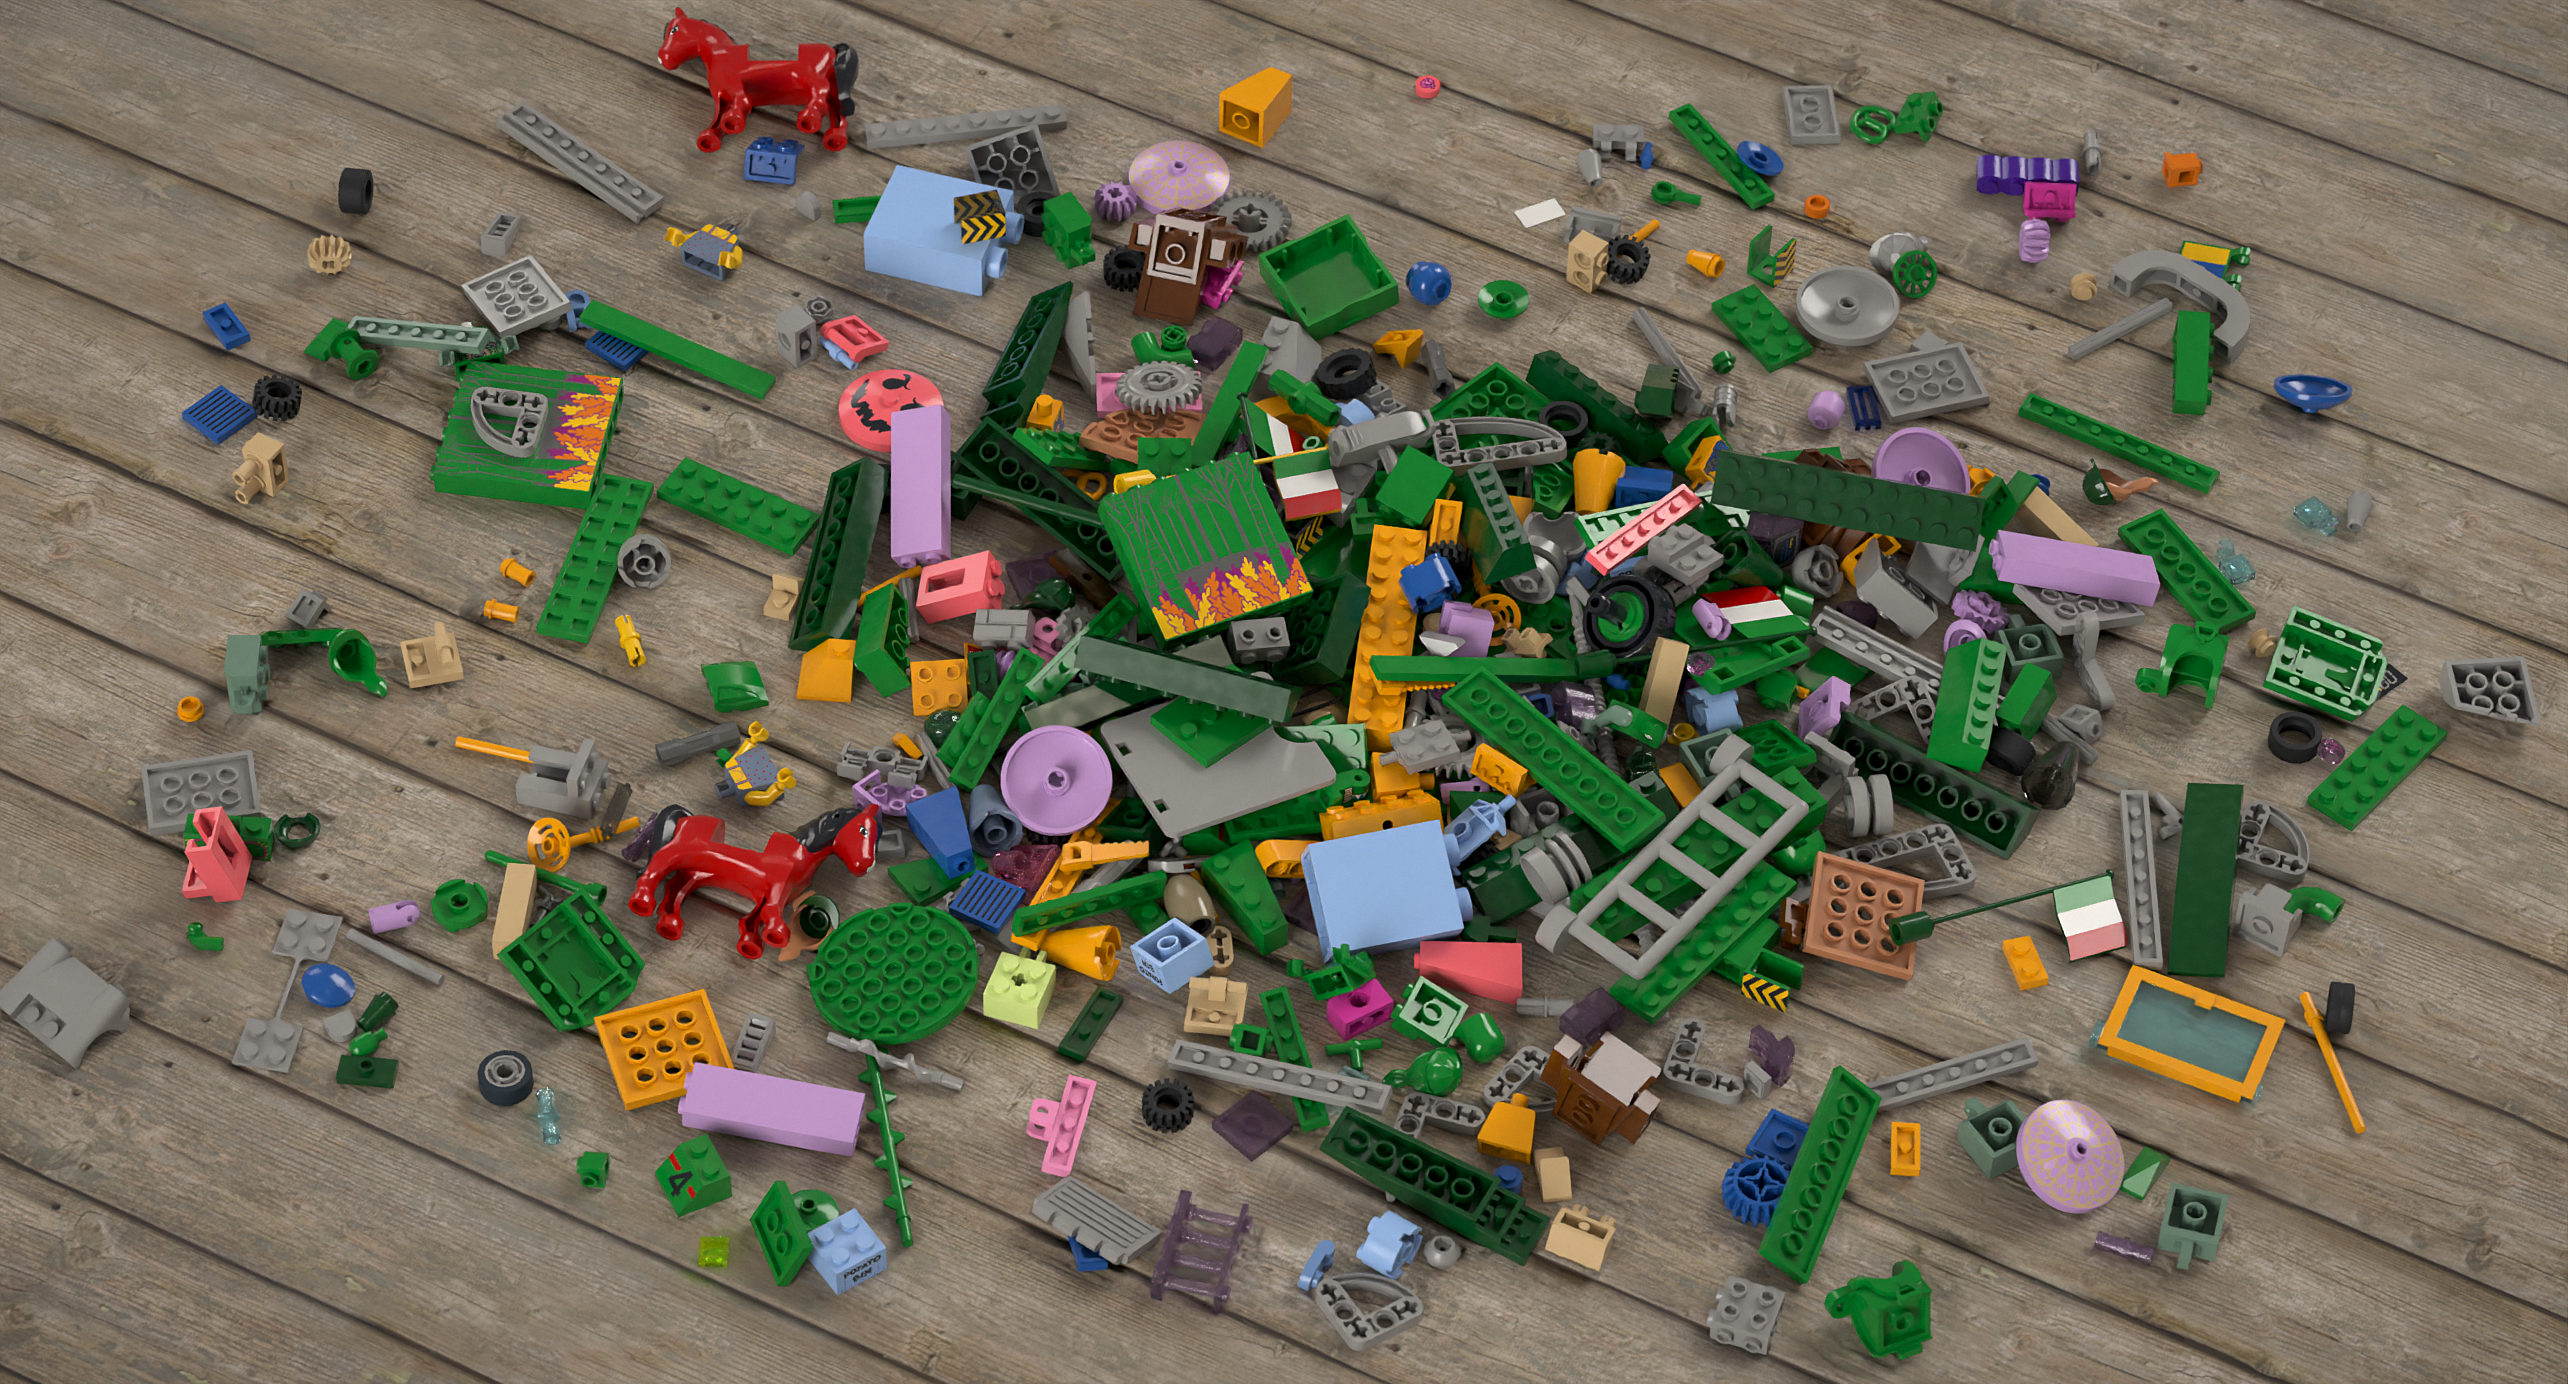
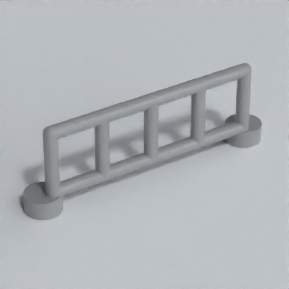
[1536,734,1809,980]

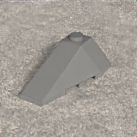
[1059,291,1096,403]

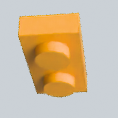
[1429,499,1463,547]
[2002,935,2049,990]
[1890,1122,1920,1177]

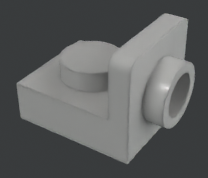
[285,588,332,629]
[2057,704,2105,745]

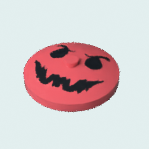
[839,369,944,452]

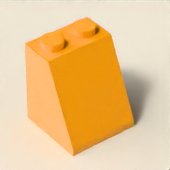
[1219,67,1292,148]

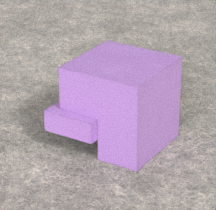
[1437,599,1495,657]

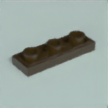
[1048,548,1118,611]

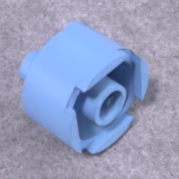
[1684,686,1743,737]
[1356,1211,1423,1280]

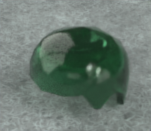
[924,707,961,748]

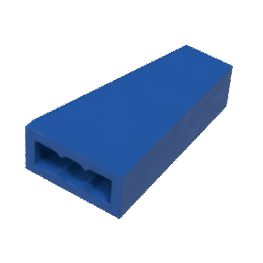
[905,786,975,879]

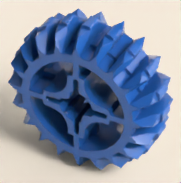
[1721,1154,1791,1228]

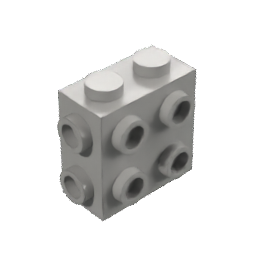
[1707,1276,1786,1355]

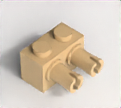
[232,432,289,504]
[1545,1204,1616,1271]

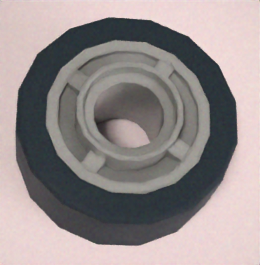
[477,1050,534,1106]

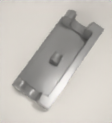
[1564,206,1622,244]

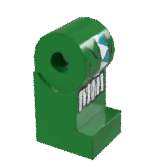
[1316,769,1370,812]

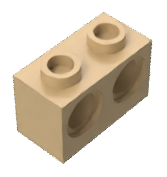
[1566,230,1609,294]

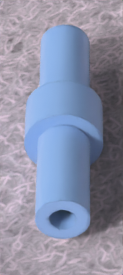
[819,336,858,371]

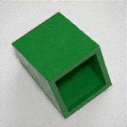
[1375,445,1457,530]

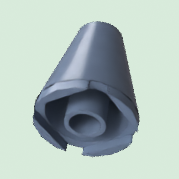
[968,784,1023,857]

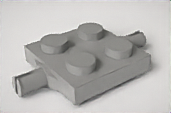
[1379,719,1471,774]

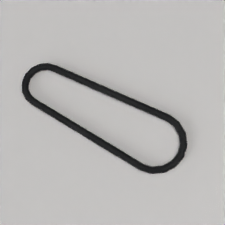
[1291,683,1346,718]

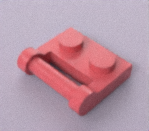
[820,315,889,363]

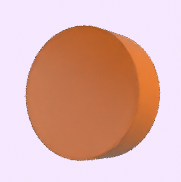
[1804,195,1830,219]

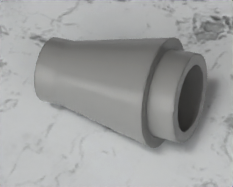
[1577,149,1603,188]
[2347,491,2373,532]

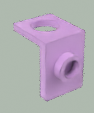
[852,769,882,823]

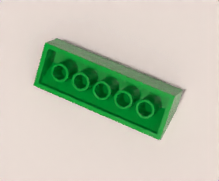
[1926,638,2007,774]

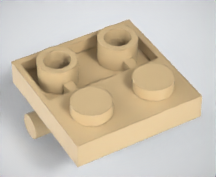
[400,622,464,689]
[1184,976,1248,1037]

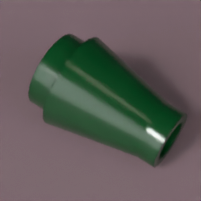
[357,992,399,1032]

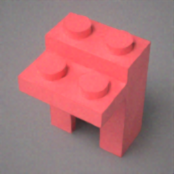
[916,550,1005,624]
[181,806,253,903]

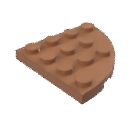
[1078,407,1207,464]

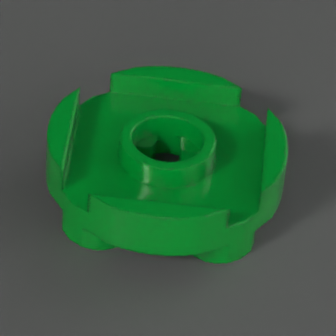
[431,879,488,932]

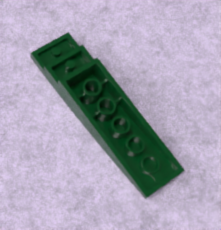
[979,281,1073,436]
[2168,783,2244,978]
[1319,1105,1551,1266]

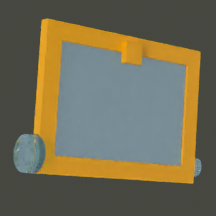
[2088,964,2286,1103]

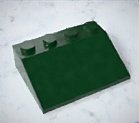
[1269,571,1371,685]

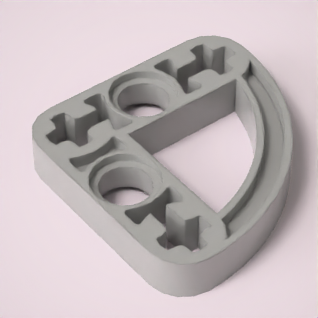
[471,387,548,458]
[2238,801,2310,884]
[1483,1046,1557,1121]
[1315,1272,1423,1351]

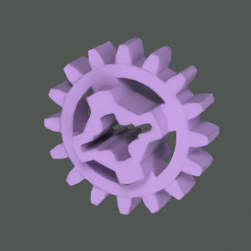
[1951,589,2010,634]

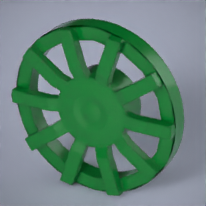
[1892,250,1937,298]

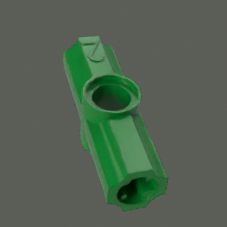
[1268,369,1342,428]

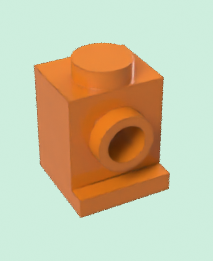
[2162,152,2203,188]

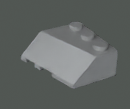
[965,123,1061,195]
[1251,316,1321,397]
[1854,537,1938,640]
[2438,656,2541,727]

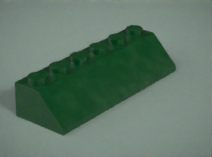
[1525,350,1668,464]
[1448,462,1537,585]

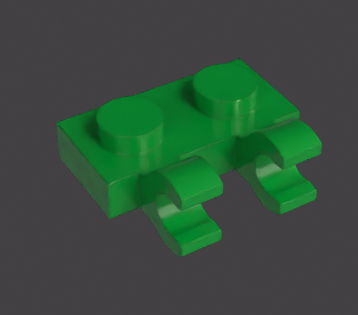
[1349,498,1406,542]

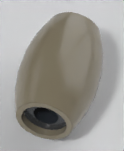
[1164,873,1216,938]

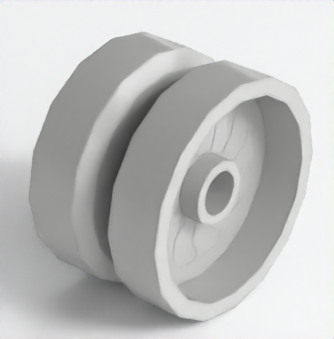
[1500,535,1567,604]
[1843,774,1893,838]

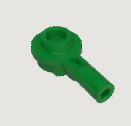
[1651,181,1702,206]

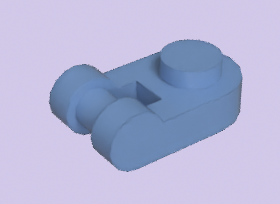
[565,290,593,332]
[1298,1240,1335,1291]

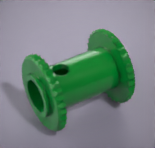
[328,328,379,380]

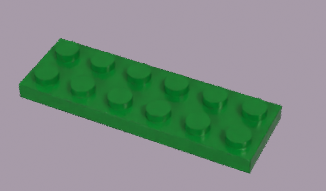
[657,457,821,556]
[2117,508,2256,634]
[2307,704,2448,832]

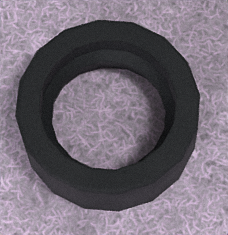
[1538,401,1588,450]
[2268,712,2322,764]

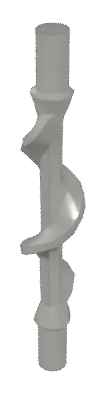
[827,1032,964,1091]

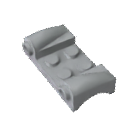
[1325,425,1384,528]

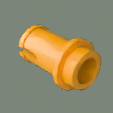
[500,558,536,587]
[484,599,520,623]

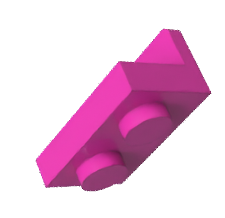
[2023,182,2076,222]
[1200,260,1244,310]

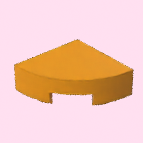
[891,732,923,760]

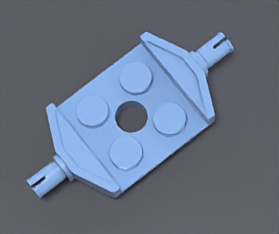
[1443,793,1517,876]

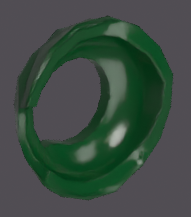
[274,813,321,848]

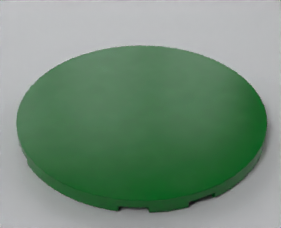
[809,902,980,1045]

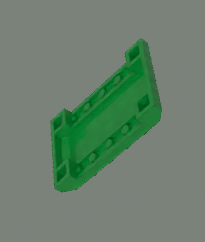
[1670,572,1810,695]

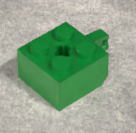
[1042,191,1096,270]

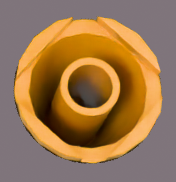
[1573,449,1626,516]
[1039,925,1122,981]

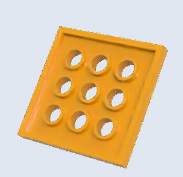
[594,989,734,1111]

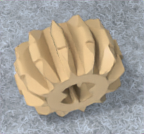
[307,235,352,275]

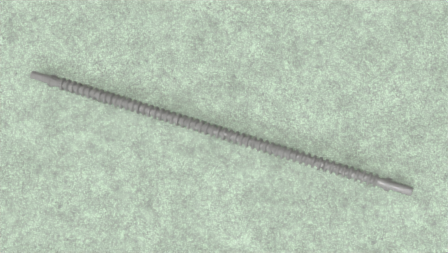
[1569,594,1670,1024]

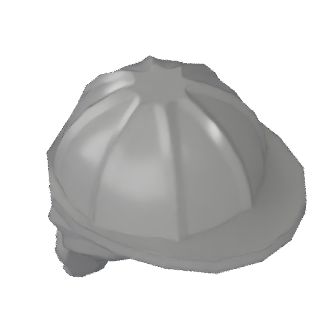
[1869,232,1931,276]

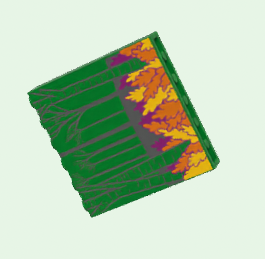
[430,360,624,509]
[1097,451,1314,652]

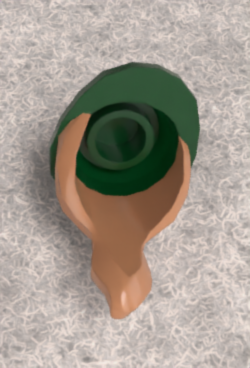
[2082,458,2159,506]
[778,894,840,961]

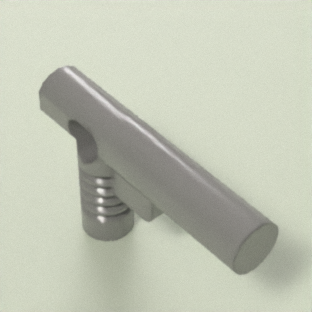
[2152,793,2184,839]

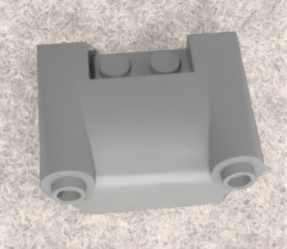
[0,937,131,1069]

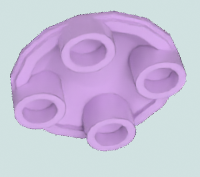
[871,782,927,816]

